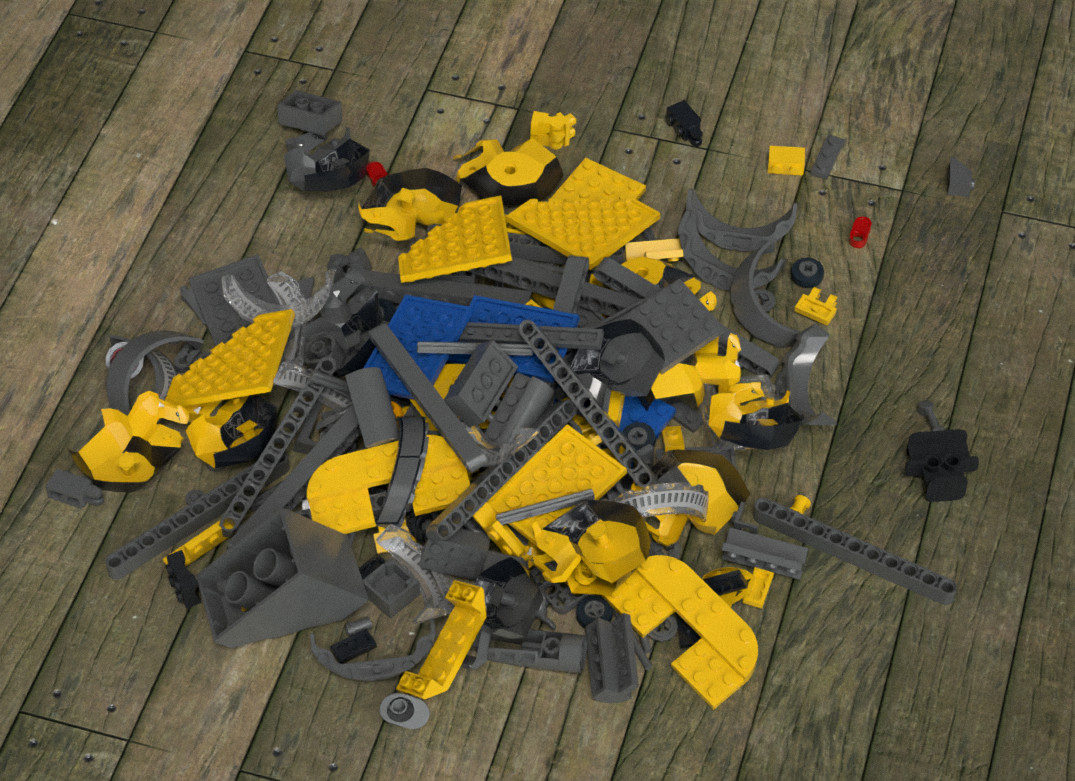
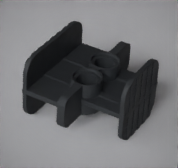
[905,429,979,502]

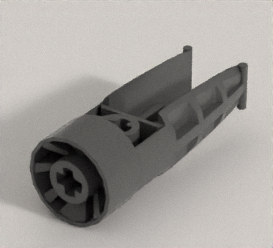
[476,629,587,673]

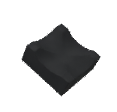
[165,550,201,609]

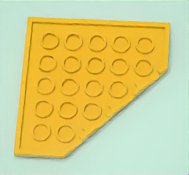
[398,196,512,283]
[506,197,661,270]
[165,309,295,407]

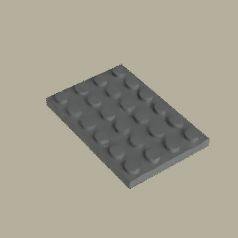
[188,254,294,346]

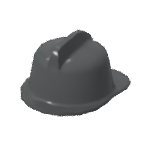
[379,692,430,729]

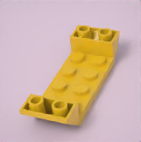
[396,580,487,700]

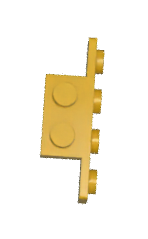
[625,238,683,262]
[472,502,533,569]
[163,520,236,567]

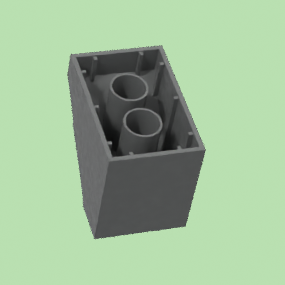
[196,507,369,648]

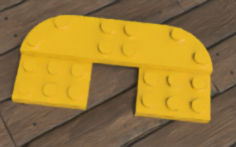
[307,435,470,534]
[602,555,758,710]

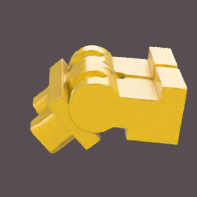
[530,111,576,150]

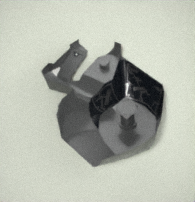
[284,127,370,192]
[301,269,382,379]
[555,319,665,424]
[444,557,543,670]

